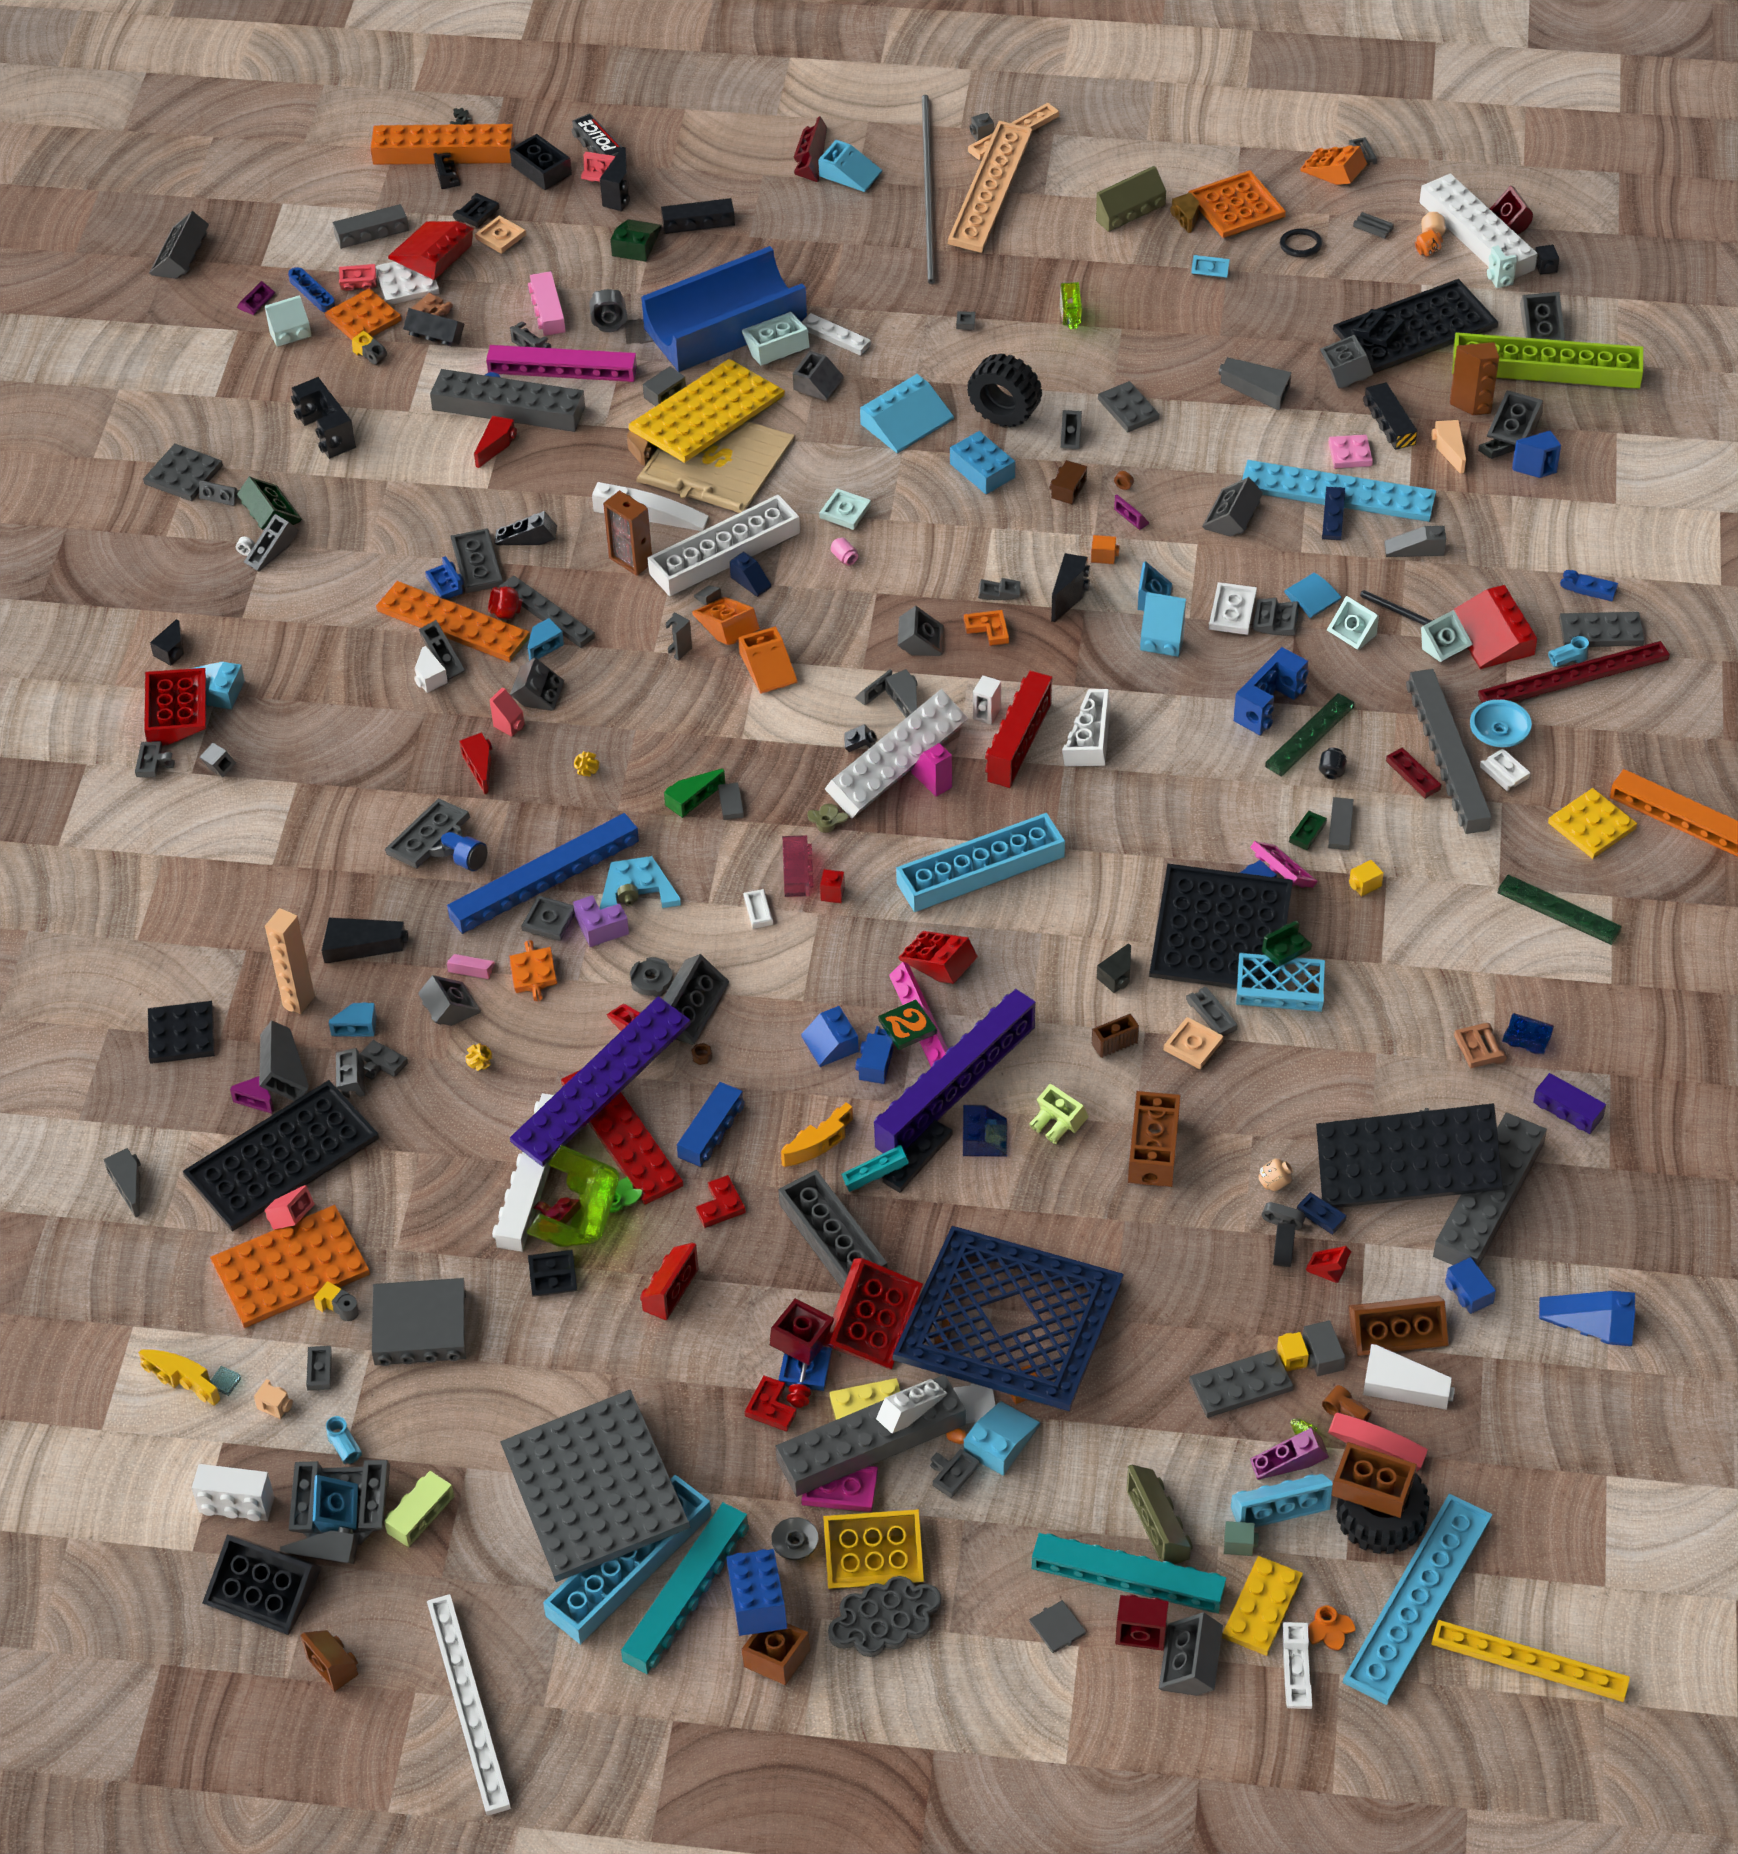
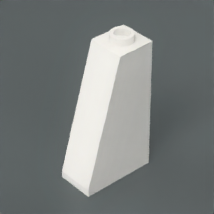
[1363,1344,1455,1410]

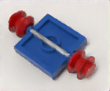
[779,1346,832,1408]

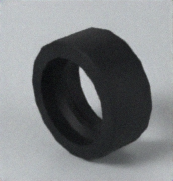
[1273,1223,1296,1267]

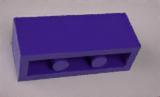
[1533,1073,1606,1134]

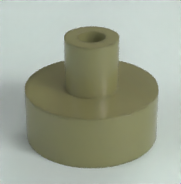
[617,884,639,906]

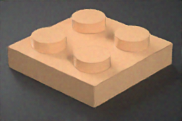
[475,215,526,254]
[1163,1017,1224,1069]

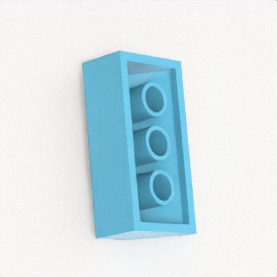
[1231,1474,1333,1528]

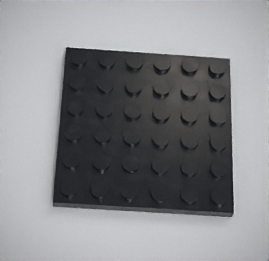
[1149,863,1293,990]

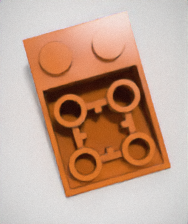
[1300,145,1367,185]
[738,626,797,694]

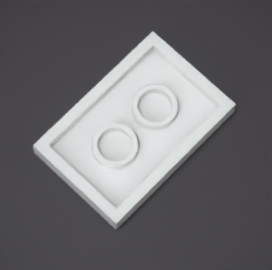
[1209,582,1257,635]

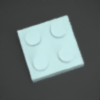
[819,489,871,530]

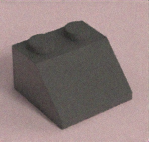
[898,606,944,656]
[418,975,481,1026]

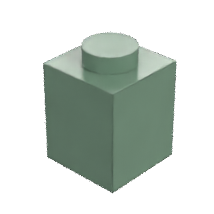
[1224,1521,1259,1556]

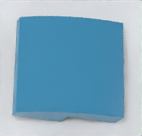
[1284,572,1342,618]

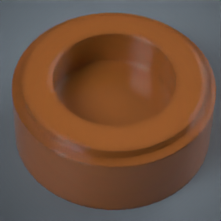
[1114,471,1134,490]

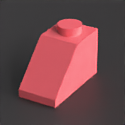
[490,687,525,737]
[265,1185,315,1230]

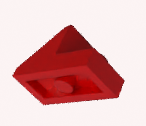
[1306,1246,1352,1283]

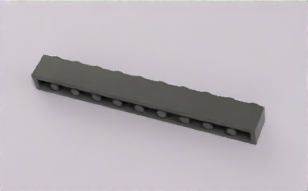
[1406,669,1492,834]

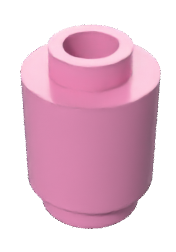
[831,538,858,566]

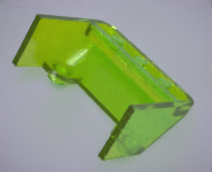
[527,1145,619,1247]

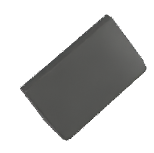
[855,669,892,705]

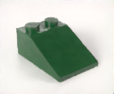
[610,219,662,262]

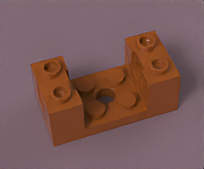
[1128,1091,1181,1187]

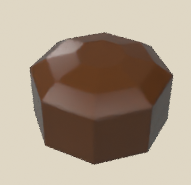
[691,1043,713,1065]

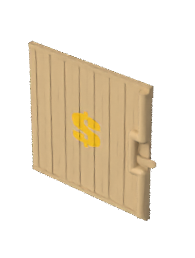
[637,421,795,513]

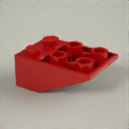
[898,931,978,984]

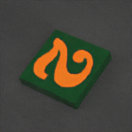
[878,999,937,1050]

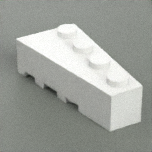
[1062,689,1111,766]

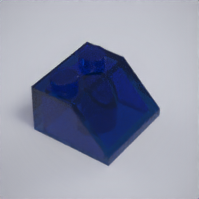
[963,1105,1007,1157]

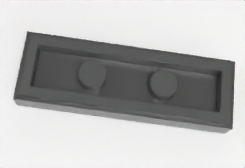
[1328,797,1354,850]

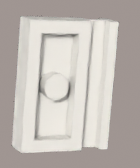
[1480,749,1530,791]

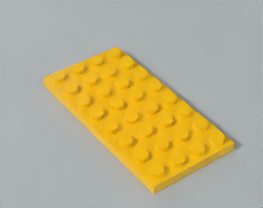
[629,359,785,463]

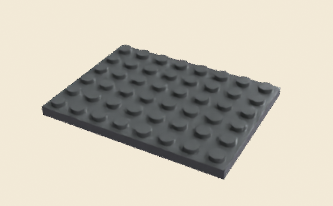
[500,1389,691,1582]

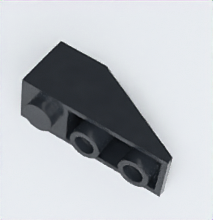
[495,511,557,545]

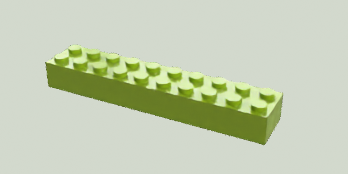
[1452,333,1643,389]

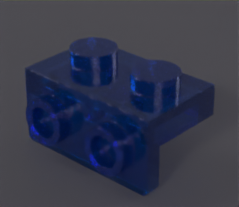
[1502,1013,1554,1054]

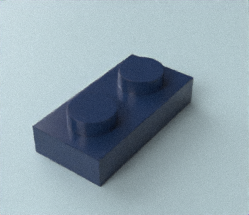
[1297,1192,1347,1235]

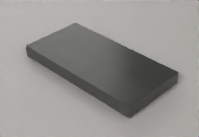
[450,528,503,593]

